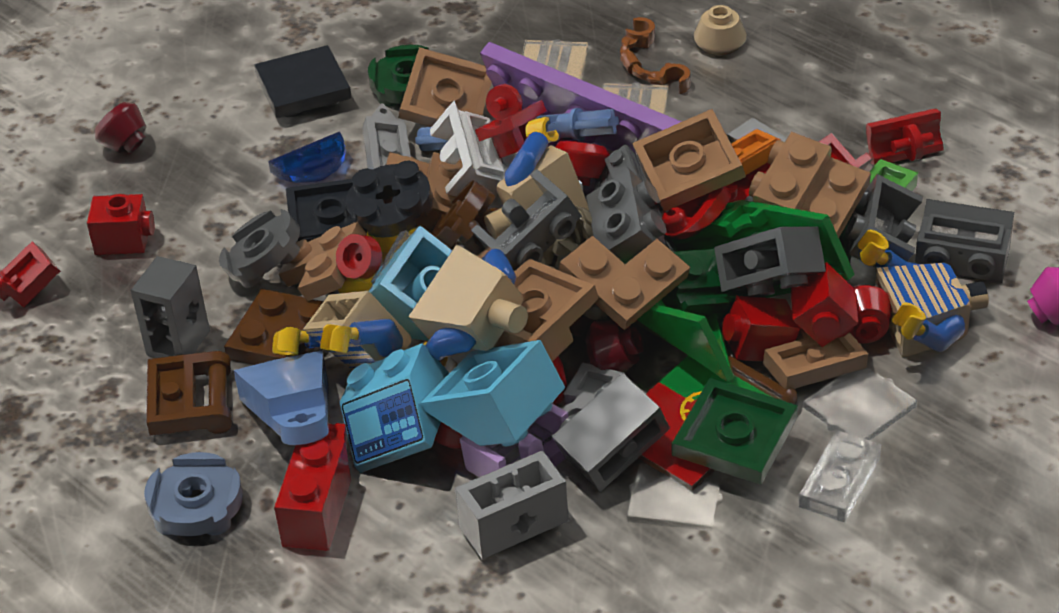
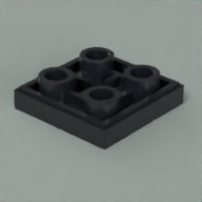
[254,45,352,118]

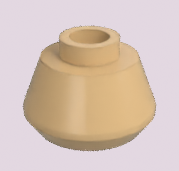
[694,5,747,55]

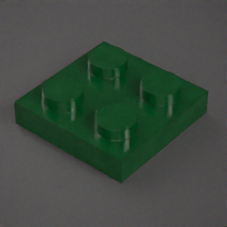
[672,378,798,485]

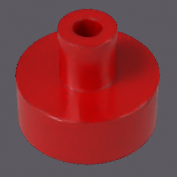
[336,234,382,280]

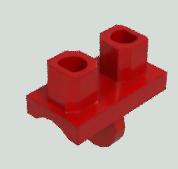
[475,84,547,159]
[866,108,944,166]

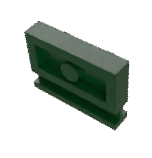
[667,249,747,315]

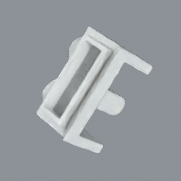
[430,100,508,196]

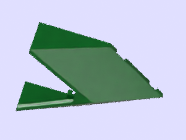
[637,200,855,382]

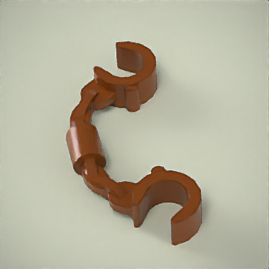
[620,17,691,94]

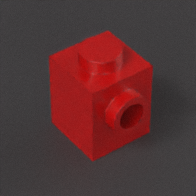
[87,194,155,255]
[791,262,859,347]
[722,296,801,362]

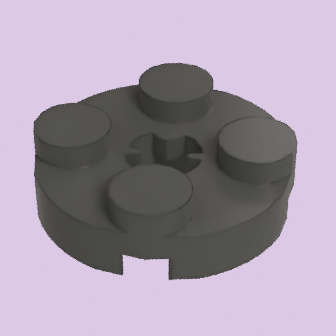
[219,209,300,288]

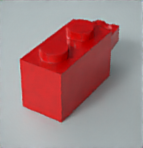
[274,423,351,551]

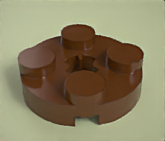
[430,180,496,250]

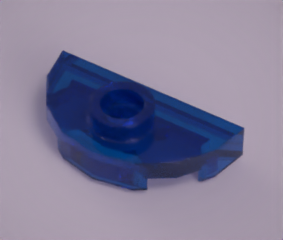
[268,131,346,183]

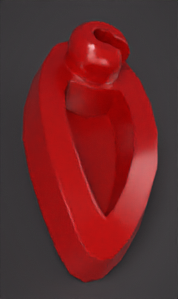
[662,185,732,240]

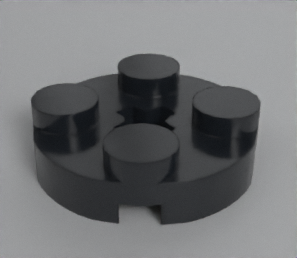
[346,160,434,238]

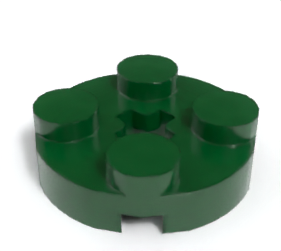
[368,44,429,106]

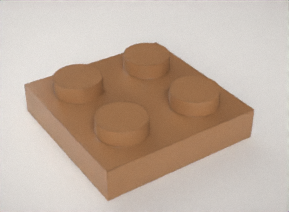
[398,47,492,127]

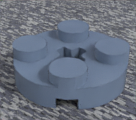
[144,452,243,536]

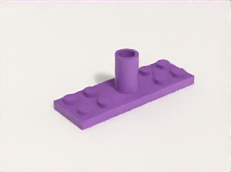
[480,42,681,154]

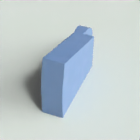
[234,350,329,445]

